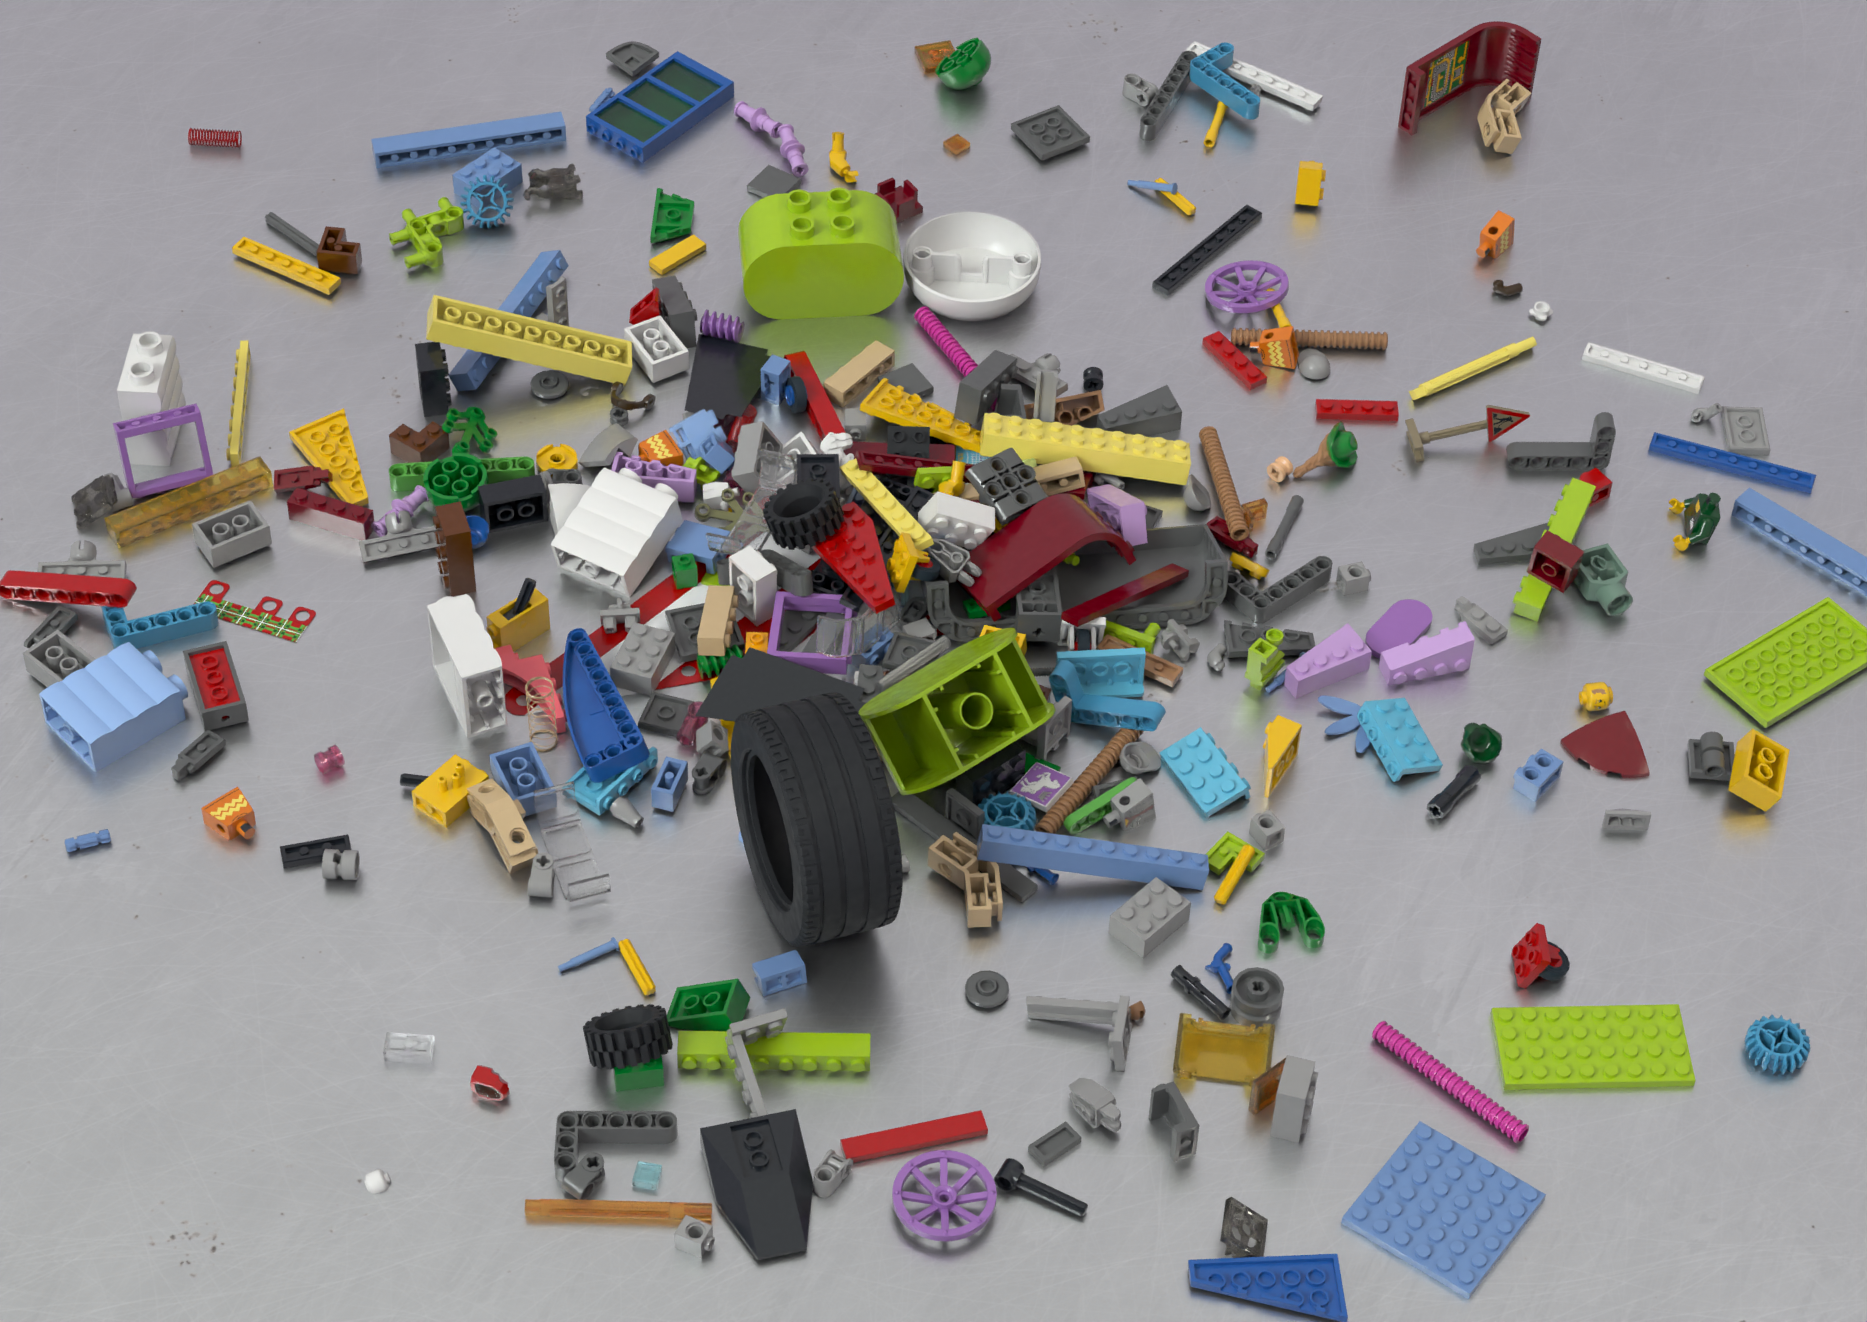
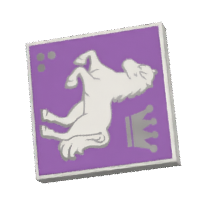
[1010,762,1073,812]

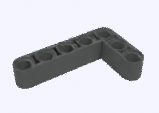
[1506,412,1616,470]
[716,549,813,596]
[1224,556,1333,623]
[554,1111,678,1183]

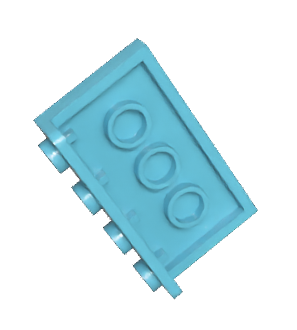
[1056,648,1146,698]
[1357,698,1443,782]
[1159,727,1251,818]
[561,747,658,816]

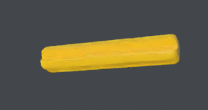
[1154,178,1196,216]
[1214,844,1255,905]
[618,939,656,996]

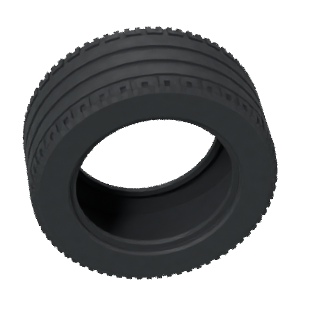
[731,692,903,947]

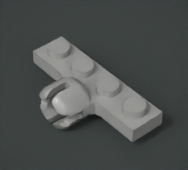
[1010,353,1068,397]
[359,511,439,563]
[37,540,127,579]

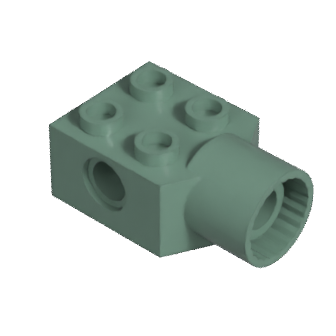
[1573,543,1633,616]

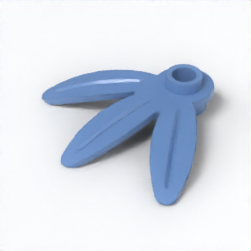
[1318,695,1371,753]

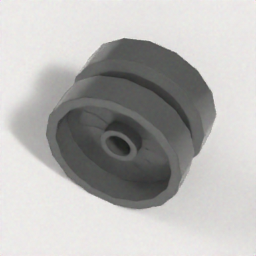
[1229,967,1284,1029]

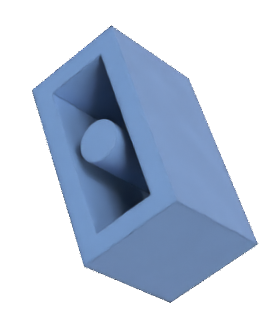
[699,432,735,474]
[651,757,688,812]

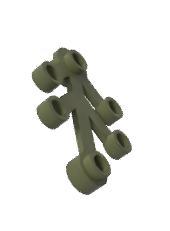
[694,488,771,545]

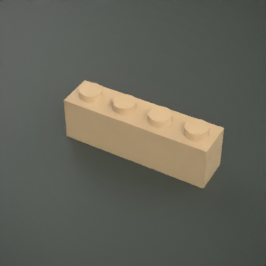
[823,340,895,408]
[697,585,739,656]

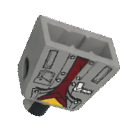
[1103,778,1156,831]

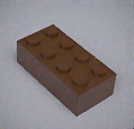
[433,502,476,597]

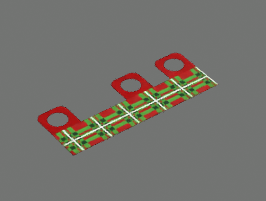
[194,580,316,643]

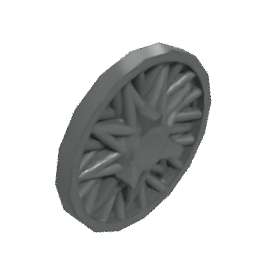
[530,370,569,399]
[965,970,1009,1008]

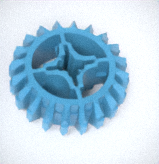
[460,175,514,229]
[978,791,1036,831]
[1745,1015,1810,1075]

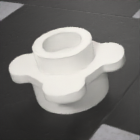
[1529,301,1553,321]

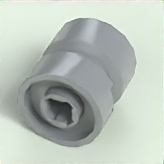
[322,849,360,880]

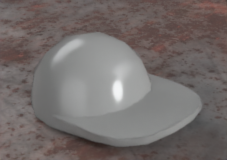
[1297,348,1330,379]
[1184,474,1211,511]
[1119,742,1162,775]

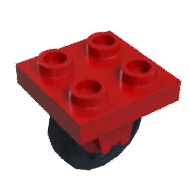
[1512,923,1570,989]

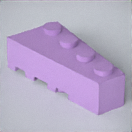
[611,451,697,502]
[1087,484,1148,546]
[1379,621,1475,686]
[1284,623,1372,699]

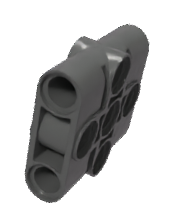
[965,448,1049,525]

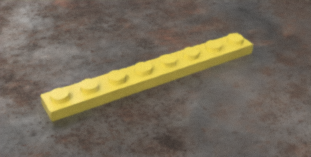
[226,340,251,469]
[839,458,934,551]

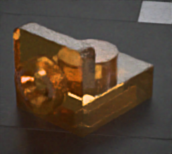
[1241,498,1268,532]

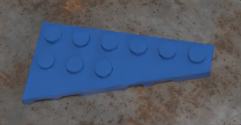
[1188,1254,1348,1322]

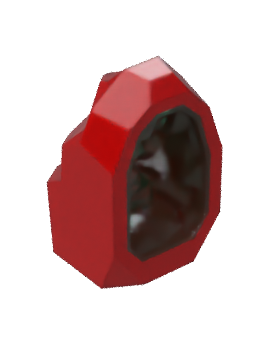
[470,1065,510,1101]

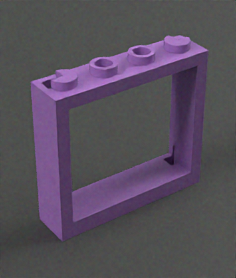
[113,404,214,499]
[767,591,858,675]

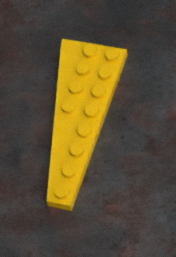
[860,378,989,457]

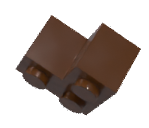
[317,226,362,274]
[389,421,450,463]

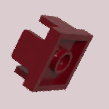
[875,177,923,224]

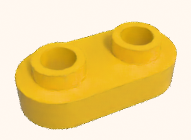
[1229,552,1270,580]

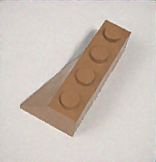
[1024,390,1105,426]

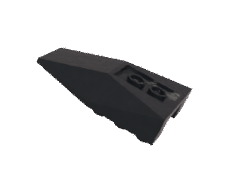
[700,1109,813,1260]

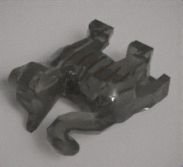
[523,164,583,201]

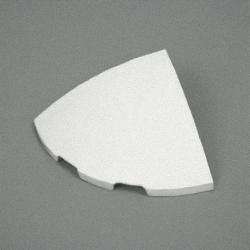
[546,483,591,536]

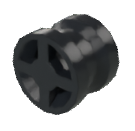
[1083,367,1104,392]

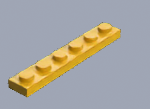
[232,237,341,295]

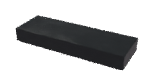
[280,834,351,869]

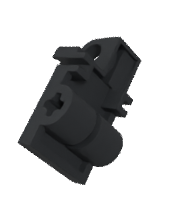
[886,426,930,491]

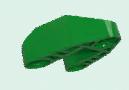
[1258,892,1325,954]

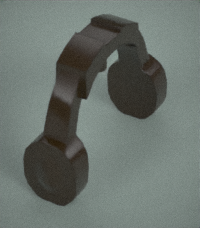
[610,381,656,410]

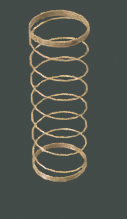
[525,677,558,752]

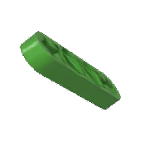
[1063,777,1137,835]

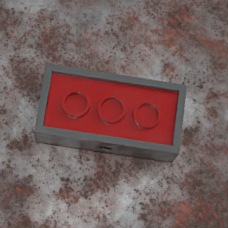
[183,641,249,731]

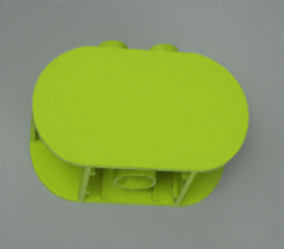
[738,188,904,320]
[859,628,1056,795]

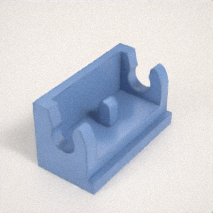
[752,950,807,997]

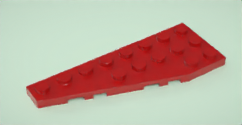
[809,501,896,614]

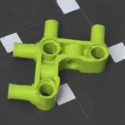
[389,197,464,269]

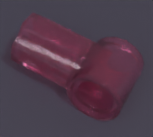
[676,701,708,747]

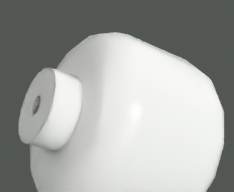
[364,1169,391,1194]

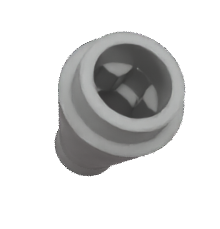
[610,797,644,828]

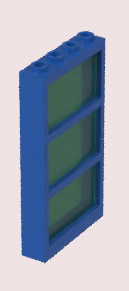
[586,51,734,163]

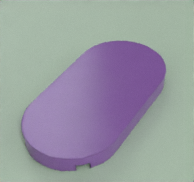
[1365,599,1432,659]

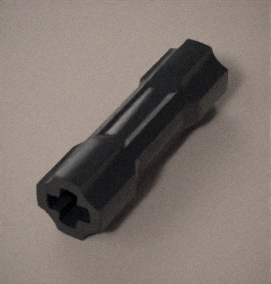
[1426,765,1481,819]

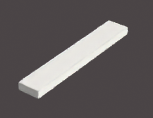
[1582,342,1705,394]

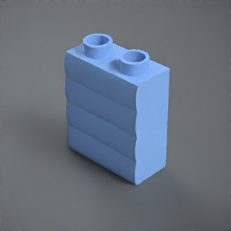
[39,642,188,772]

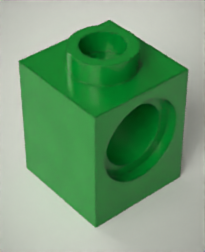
[672,553,698,589]

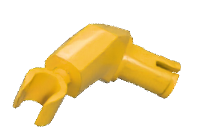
[829,132,859,183]
[938,461,966,497]

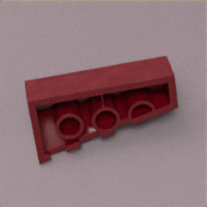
[287,488,374,541]

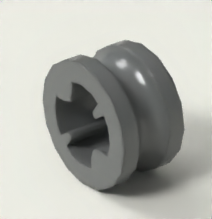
[610,407,629,426]

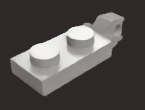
[1454,596,1508,645]

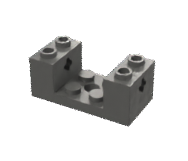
[1012,566,1062,642]

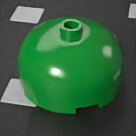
[936,38,991,90]
[423,453,489,512]

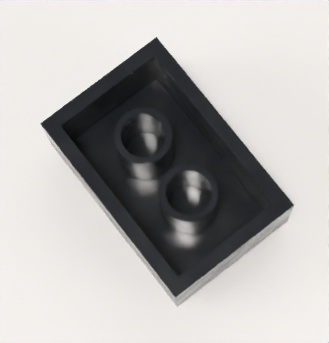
[415,342,452,417]
[478,474,548,533]
[956,741,1026,806]

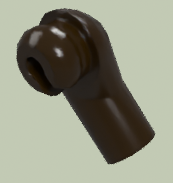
[1493,280,1523,296]

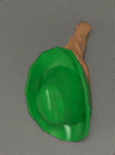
[1293,421,1358,478]

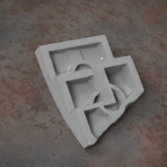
[578,423,638,467]

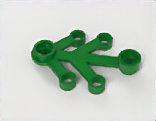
[442,407,498,454]

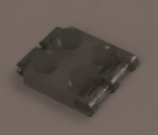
[71,475,118,529]

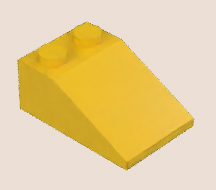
[1263,715,1302,798]

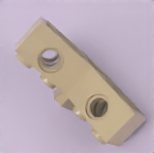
[1477,79,1531,154]
[467,778,538,874]
[928,832,1003,928]

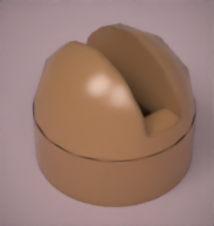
[1129,1001,1146,1021]

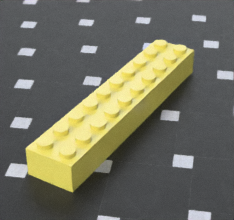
[426,295,632,386]
[980,413,1191,485]

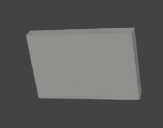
[1721,406,1770,455]

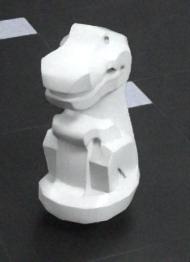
[820,432,854,497]

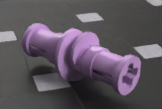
[734,101,783,139]
[777,124,809,177]
[372,485,429,537]

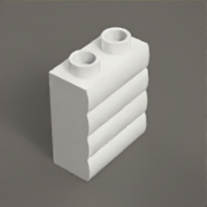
[117,332,186,466]
[551,467,682,598]
[427,594,507,738]

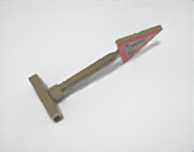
[1405,405,1530,463]

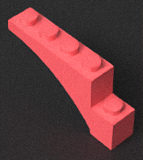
[494,645,567,733]

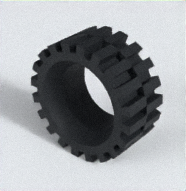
[763,478,844,550]
[583,1004,673,1069]

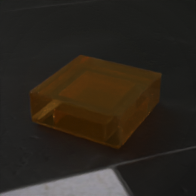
[943,134,970,156]

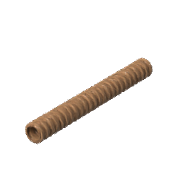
[1231,328,1388,350]
[1199,426,1249,541]
[1035,728,1144,834]

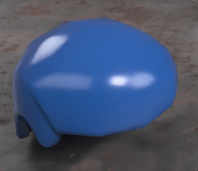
[466,515,489,549]

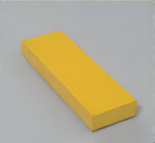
[649,234,707,275]

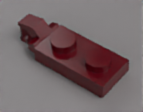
[274,465,333,493]
[1206,516,1259,558]

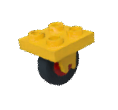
[886,532,940,593]

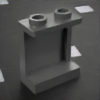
[1149,1081,1200,1162]

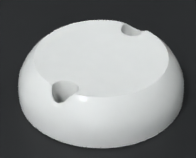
[903,212,1041,322]

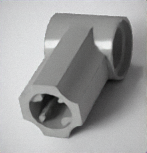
[100,473,133,512]

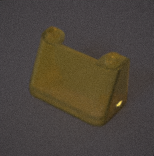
[1173,1013,1275,1087]

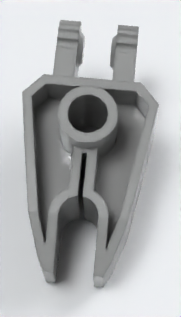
[923,538,982,587]
[1069,1078,1121,1132]

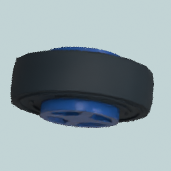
[785,376,807,413]

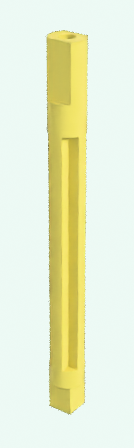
[1409,336,1537,401]

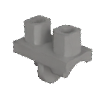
[600,598,640,633]
[1161,619,1200,661]

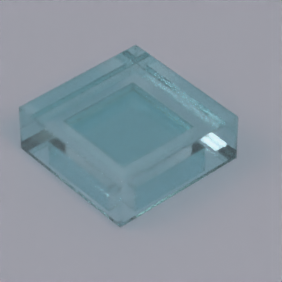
[632,1161,662,1190]

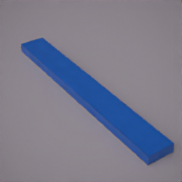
[1648,432,1816,494]

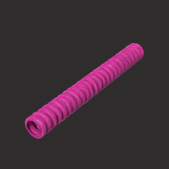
[914,306,997,411]
[1372,1021,1529,1143]

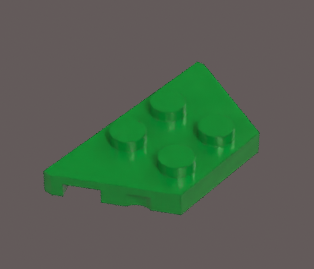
[650,188,695,243]

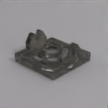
[1220,1197,1268,1258]

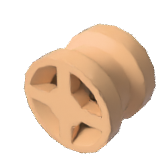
[1267,456,1293,482]

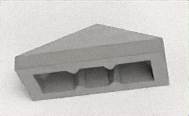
[1602,809,1651,830]

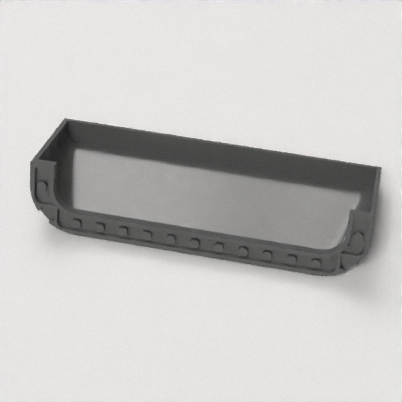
[920,524,1228,642]

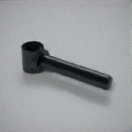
[994,1158,1088,1216]

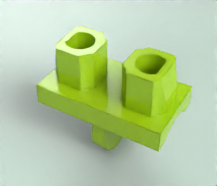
[683,457,720,490]

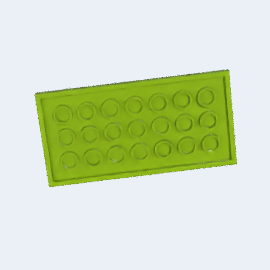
[1704,597,1867,728]
[1490,1004,1696,1090]

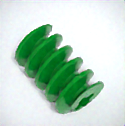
[697,644,744,679]

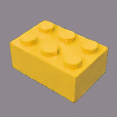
[1728,729,1790,812]

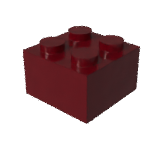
[1527,530,1585,593]

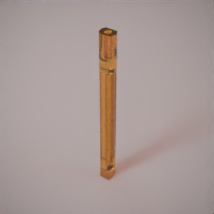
[524,1199,712,1221]

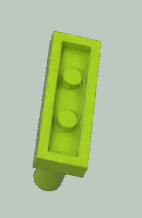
[1102,620,1161,654]

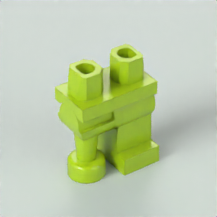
[1244,628,1285,691]

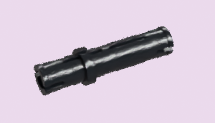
[1171,965,1231,1020]

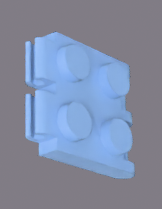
[668,409,727,462]

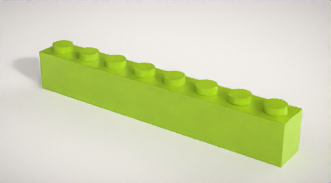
[1512,477,1596,622]
[677,1031,871,1072]

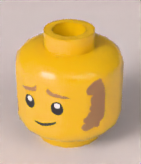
[1579,682,1613,711]

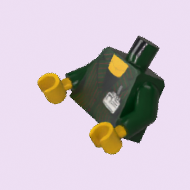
[1669,492,1721,551]

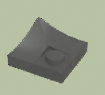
[606,41,659,77]

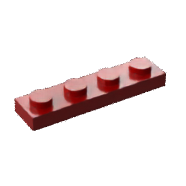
[1202,331,1267,390]
[1315,399,1399,421]

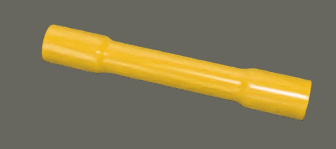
[1203,101,1228,148]
[1266,288,1292,328]

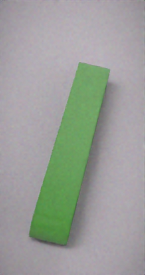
[388,456,535,492]

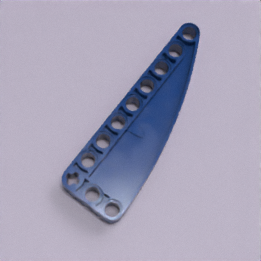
[563,628,650,783]

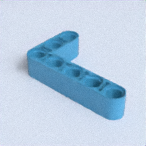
[1189,42,1260,120]
[101,601,219,649]
[1049,660,1166,731]

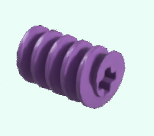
[700,309,745,343]

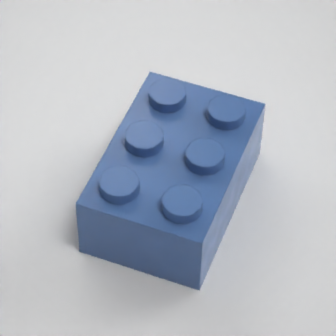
[452,147,523,209]
[489,742,557,816]

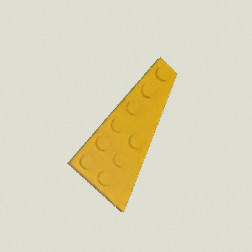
[289,408,369,506]

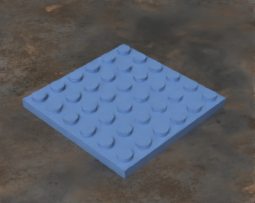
[1341,1121,1546,1299]

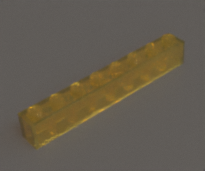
[105,456,273,548]

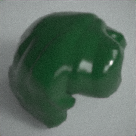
[1461,723,1502,764]

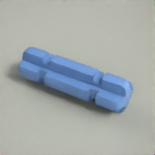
[589,88,615,112]
[64,829,111,852]

